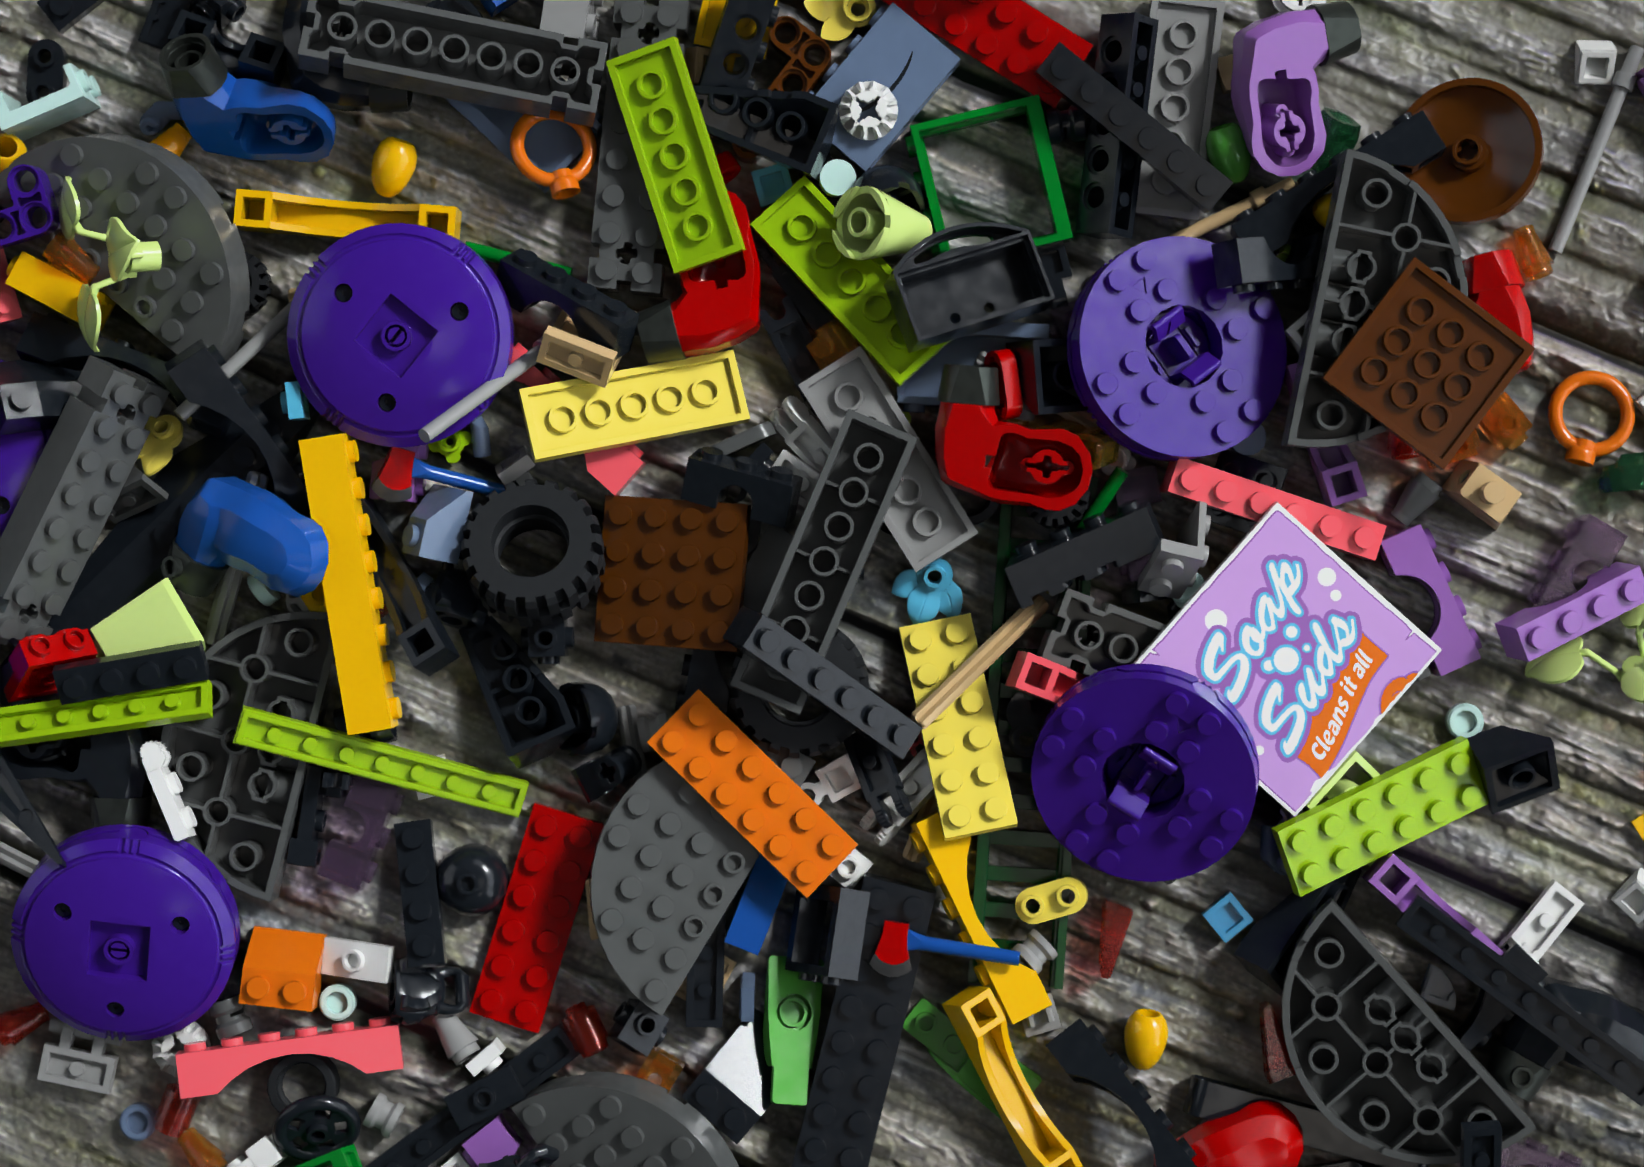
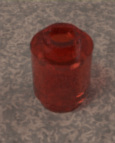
[561,1001,609,1059]
[154,1080,201,1138]

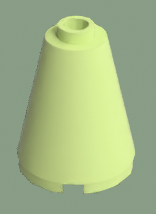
[832,186,933,260]

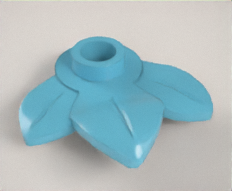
[891,557,963,624]

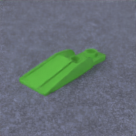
[763,955,824,1106]
[903,998,1042,1120]

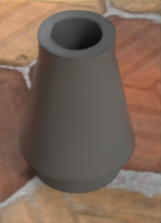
[1390,471,1443,527]

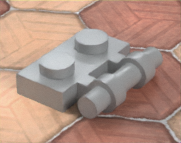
[37,1017,124,1094]

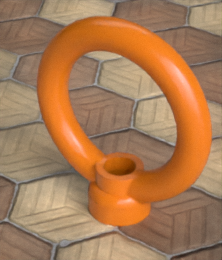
[510,110,597,200]
[1548,370,1635,467]

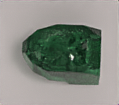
[1311,107,1361,173]
[1597,452,1644,493]

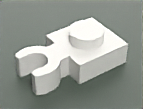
[800,753,861,805]

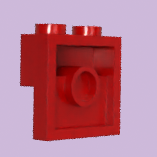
[4,628,98,703]

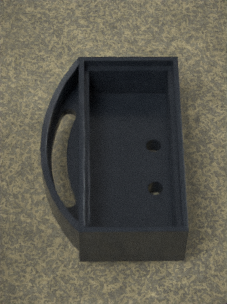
[884,222,1056,353]

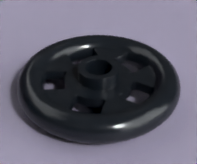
[272,1095,361,1161]

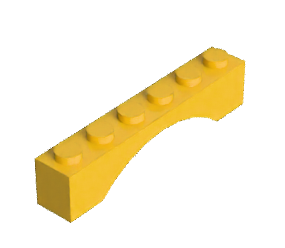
[233,189,462,240]
[909,810,1052,1024]
[942,985,1083,1167]

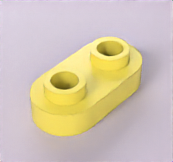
[1015,876,1088,924]

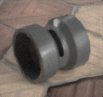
[208,993,254,1040]

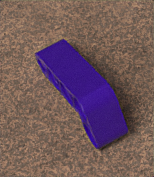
[0,164,60,249]

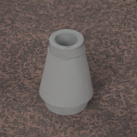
[432,1014,481,1066]

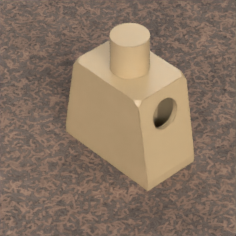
[1442,460,1522,530]

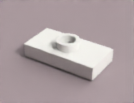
[321,937,395,984]

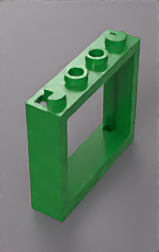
[904,94,1073,258]

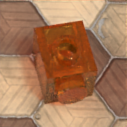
[1477,391,1533,451]

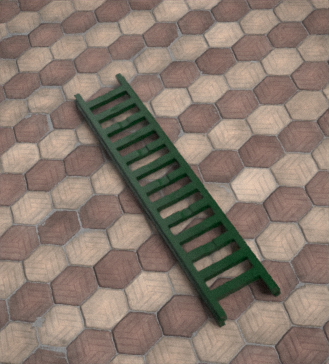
[967,477,1098,989]

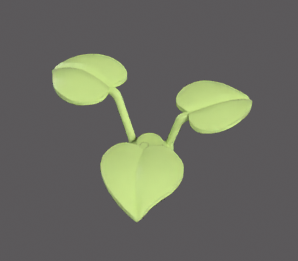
[59,176,162,352]
[1525,603,1644,703]

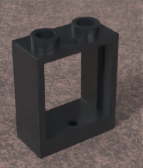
[785,885,870,986]

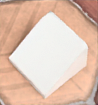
[1574,40,1617,85]
[1611,867,1644,924]

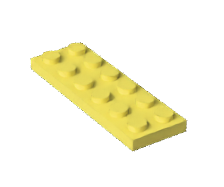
[518,350,750,463]
[899,613,1018,841]

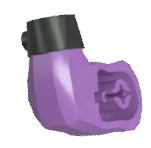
[1231,1,1362,177]

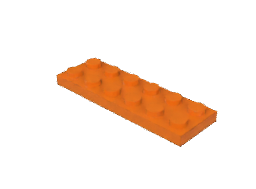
[646,689,858,898]

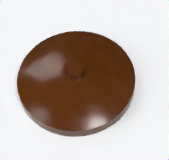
[1403,78,1544,225]

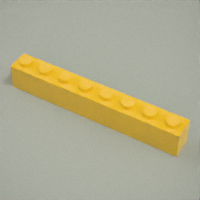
[298,433,402,735]

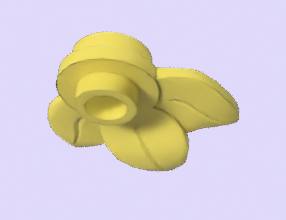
[804,0,876,41]
[137,415,183,477]

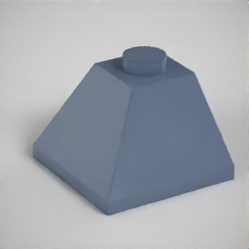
[402,484,474,565]

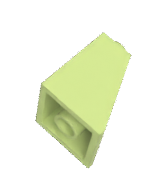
[90,577,206,658]

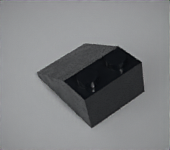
[681,1008,772,1144]

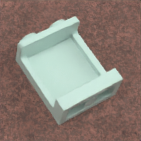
[0,62,102,141]

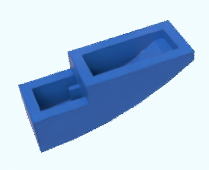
[724,854,787,955]

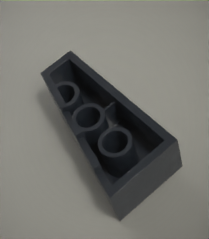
[1004,499,1165,609]

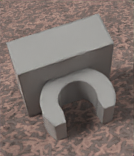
[494,446,536,486]
[1021,991,1062,1038]

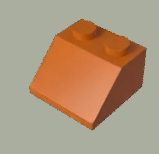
[238,926,327,1012]

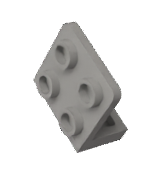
[1137,501,1211,599]

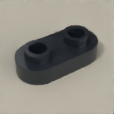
[26,39,68,103]

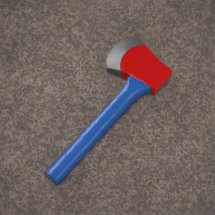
[370,447,505,502]
[869,920,1021,977]

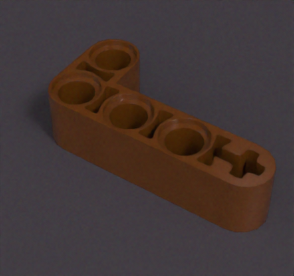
[732,16,831,164]

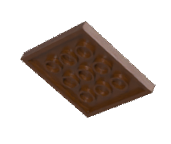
[1321,257,1536,470]
[594,495,751,652]

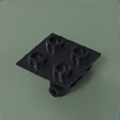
[1206,450,1289,534]

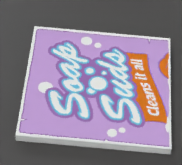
[1132,502,1442,817]

